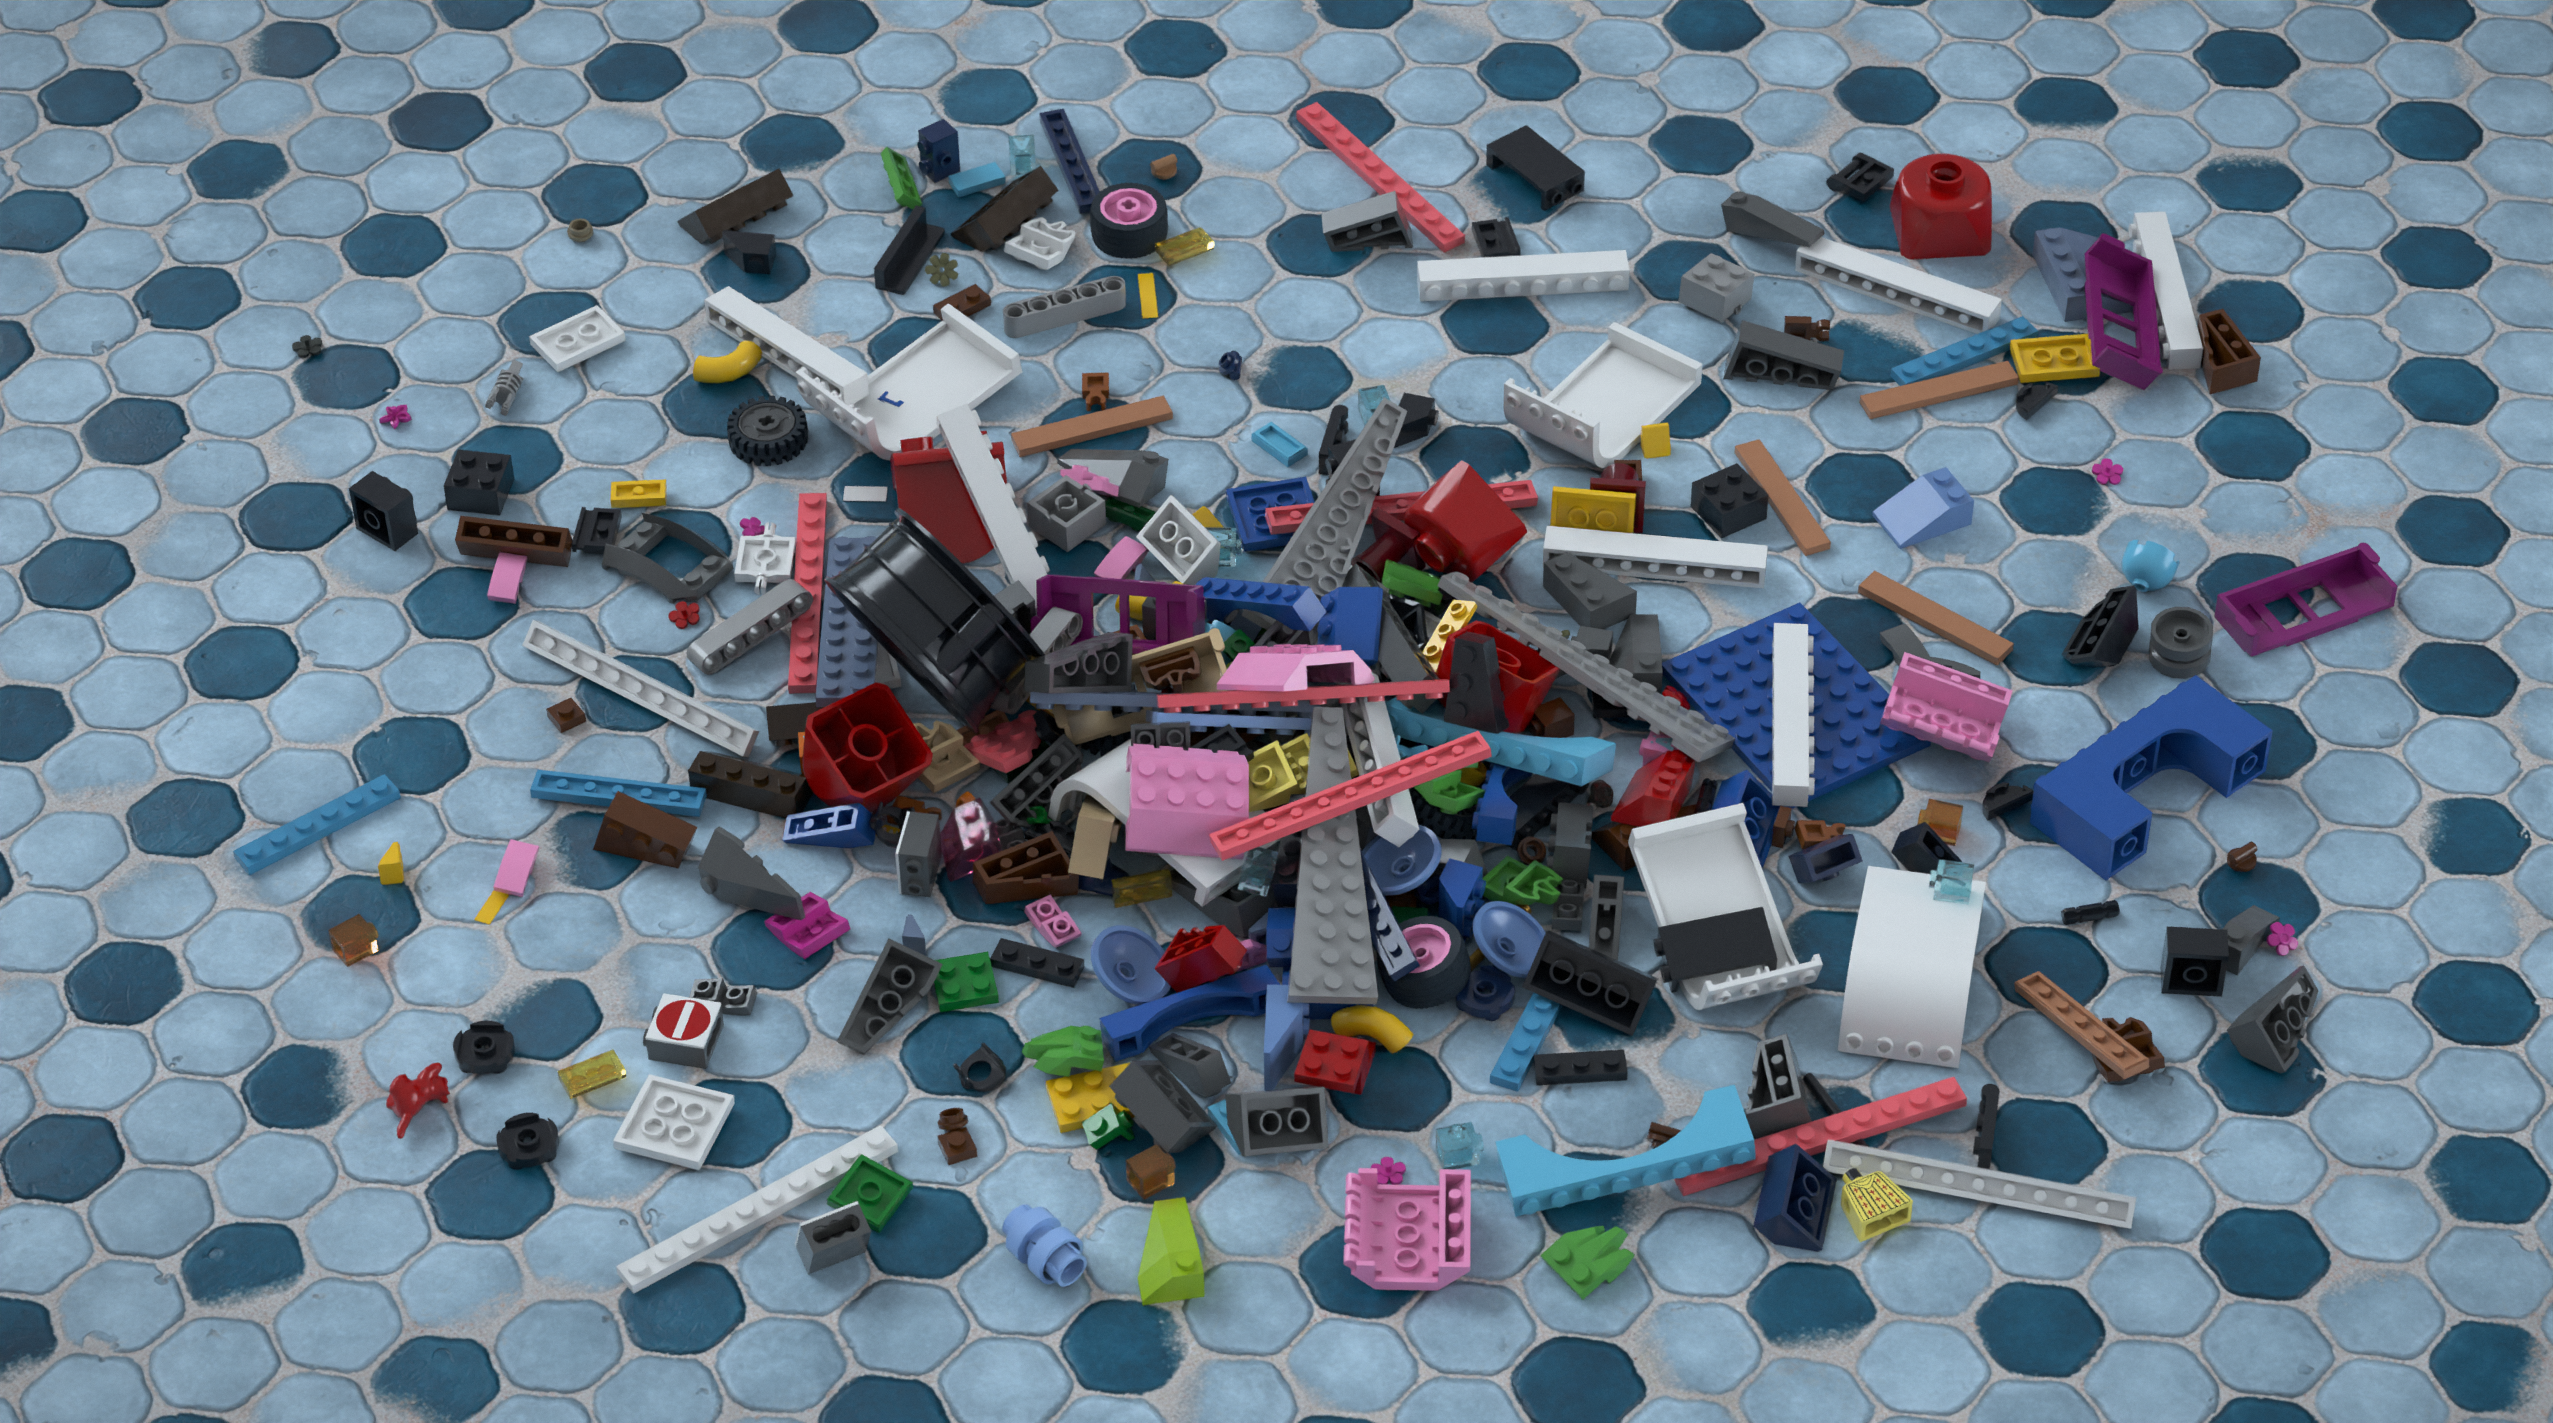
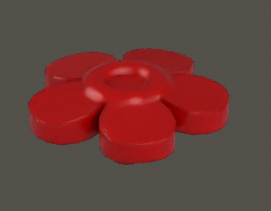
[668,601,700,629]
[1662,685,1690,710]

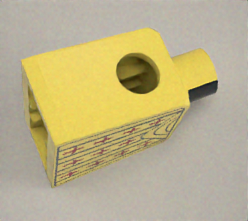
[1841,1168,1913,1242]

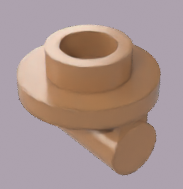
[1150,154,1177,180]

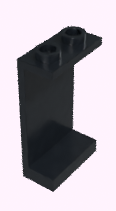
[1486,125,1585,211]
[1653,907,1777,993]

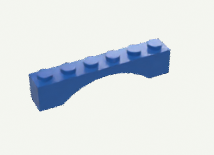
[1196,577,1327,631]
[1472,762,1532,845]
[1099,964,1280,1062]

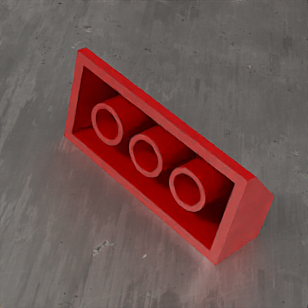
[1611,750,1695,827]

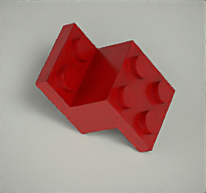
[1294,1029,1376,1095]

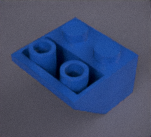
[1438,858,1486,942]

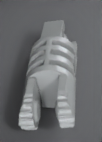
[485,360,524,415]

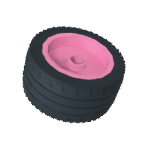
[1090,183,1168,259]
[1377,916,1471,1009]

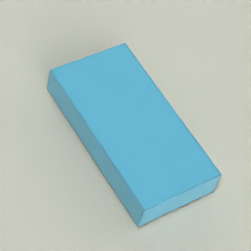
[948,162,1006,198]
[1251,422,1308,467]

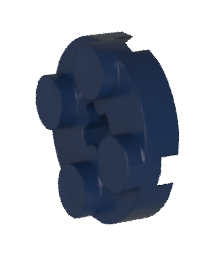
[1456,965,1515,1021]

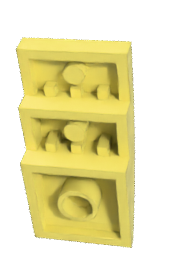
[1248,733,1359,812]

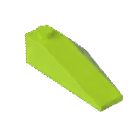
[1138,1197,1205,1305]

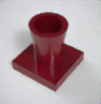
[1590,463,1646,533]
[1351,507,1426,583]

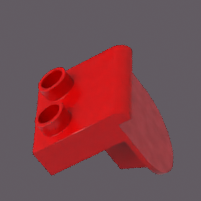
[890,431,1007,564]

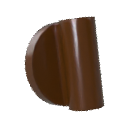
[2227,841,2258,872]
[1646,1122,1681,1149]

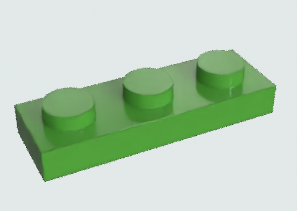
[880,147,922,209]

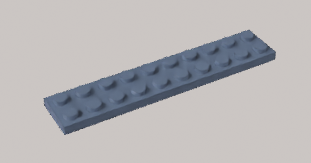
[815,536,878,707]
[1030,692,1321,718]

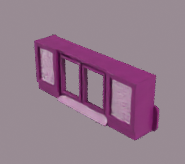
[2085,233,2163,390]
[2214,542,2398,657]
[1031,574,1205,654]

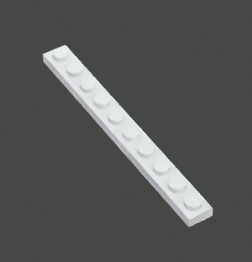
[522,620,759,757]
[616,1125,898,1294]
[1823,1139,2137,1229]

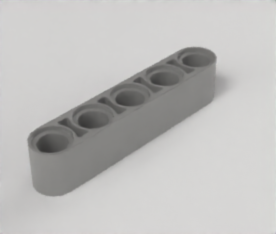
[1003,276,1126,338]
[686,579,813,675]
[991,607,1083,715]

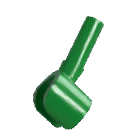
[1027,806,1053,825]

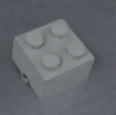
[1678,253,1755,322]
[1027,475,1106,552]

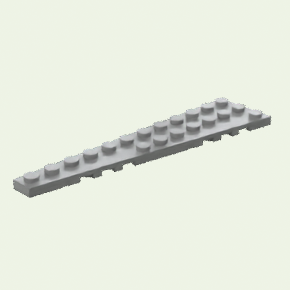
[1242,397,1407,645]
[1437,572,1736,763]
[1287,707,1378,1004]

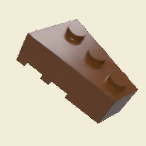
[2197,308,2261,395]
[593,791,697,869]
[973,831,1079,904]

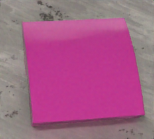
[764,892,850,959]

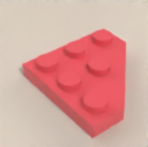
[964,710,1042,773]

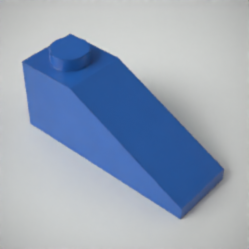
[782,803,876,849]

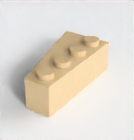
[1068,794,1123,879]

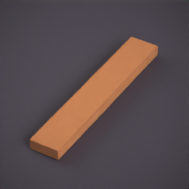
[1859,361,2019,419]
[1011,395,1173,457]
[1734,439,1831,556]
[1858,570,2014,666]
[2014,971,2149,1079]

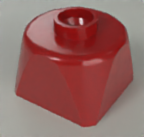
[1890,153,1992,260]
[1404,460,1527,583]
[1436,620,1561,734]
[802,682,933,812]

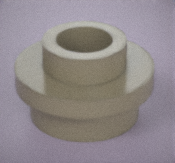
[567,219,593,242]

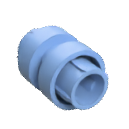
[1002,1204,1087,1287]

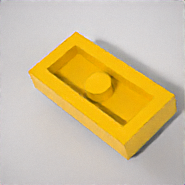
[610,479,667,508]

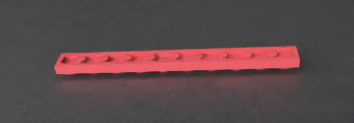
[1296,102,1465,252]
[1265,480,1538,535]
[788,493,827,694]
[1157,679,1450,713]
[1209,731,1492,861]
[1674,1077,1967,1196]

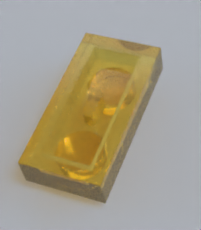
[1156,227,1214,266]
[1111,868,1172,908]
[557,1049,626,1099]

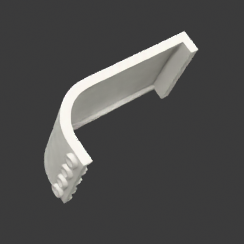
[795,303,1022,460]
[1503,322,1702,468]
[1048,739,1281,907]
[1628,803,1823,1010]
[1838,866,1986,1068]

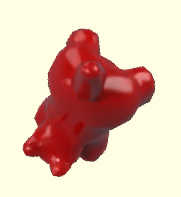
[386,1062,450,1139]

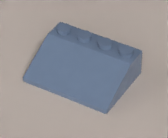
[2033,227,2133,322]

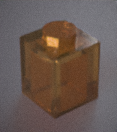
[1917,799,1964,846]
[328,914,379,967]
[1126,1144,1176,1200]

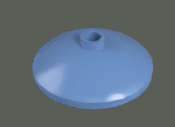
[1362,825,1442,896]
[1473,901,1545,978]
[1091,925,1171,1005]

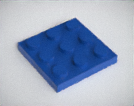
[1226,477,1315,552]

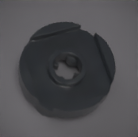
[453,1021,515,1074]
[496,1113,559,1170]

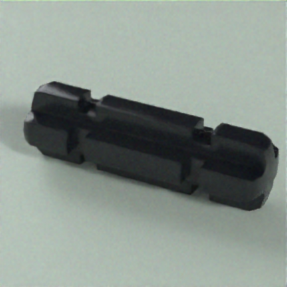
[1694,778,1718,814]
[2061,900,2120,925]

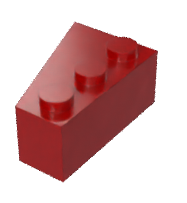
[1154,925,1247,993]

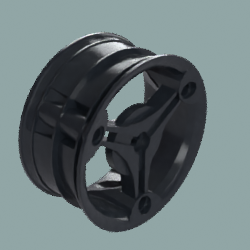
[824,508,1045,734]

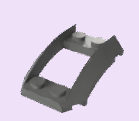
[602,512,734,604]

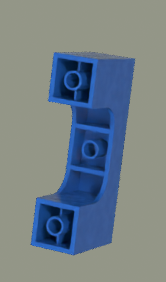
[2030,675,2273,881]

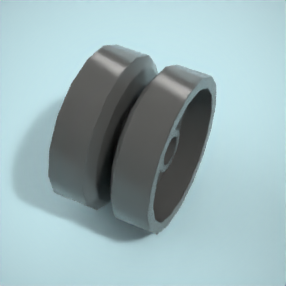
[2149,607,2213,679]

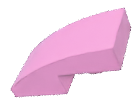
[1060,465,1119,497]
[1094,536,1149,579]
[487,552,527,604]
[493,839,539,897]
[1024,894,1082,948]

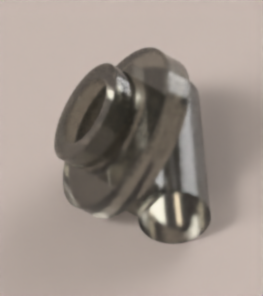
[1586,780,1613,811]

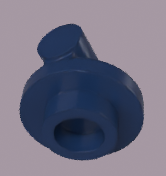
[1219,350,1242,380]
[1414,874,1440,905]

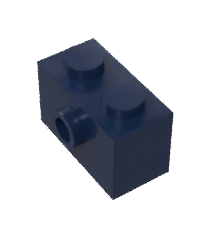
[917,119,960,183]
[1788,834,1863,883]

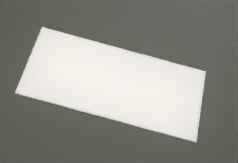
[843,486,888,501]

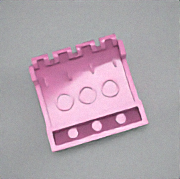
[1217,644,1375,691]
[1880,652,2013,762]
[1126,744,1249,860]
[1344,1168,1471,1291]

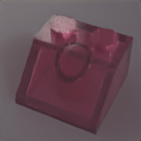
[940,798,1002,882]

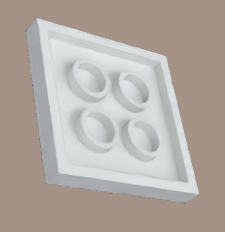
[613,1074,735,1170]

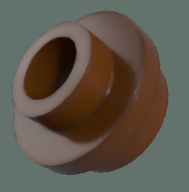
[1517,837,1546,865]
[938,1108,969,1133]

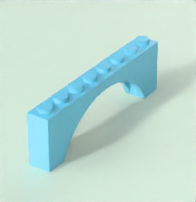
[1385,698,1616,786]
[1495,1085,1756,1217]

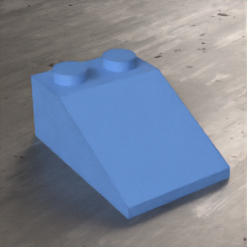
[1872,467,1974,549]
[1264,984,1310,1091]

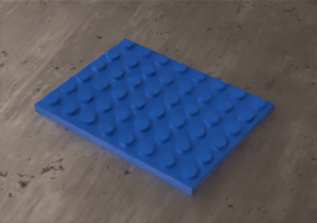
[1662,602,1931,809]

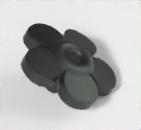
[292,335,323,358]

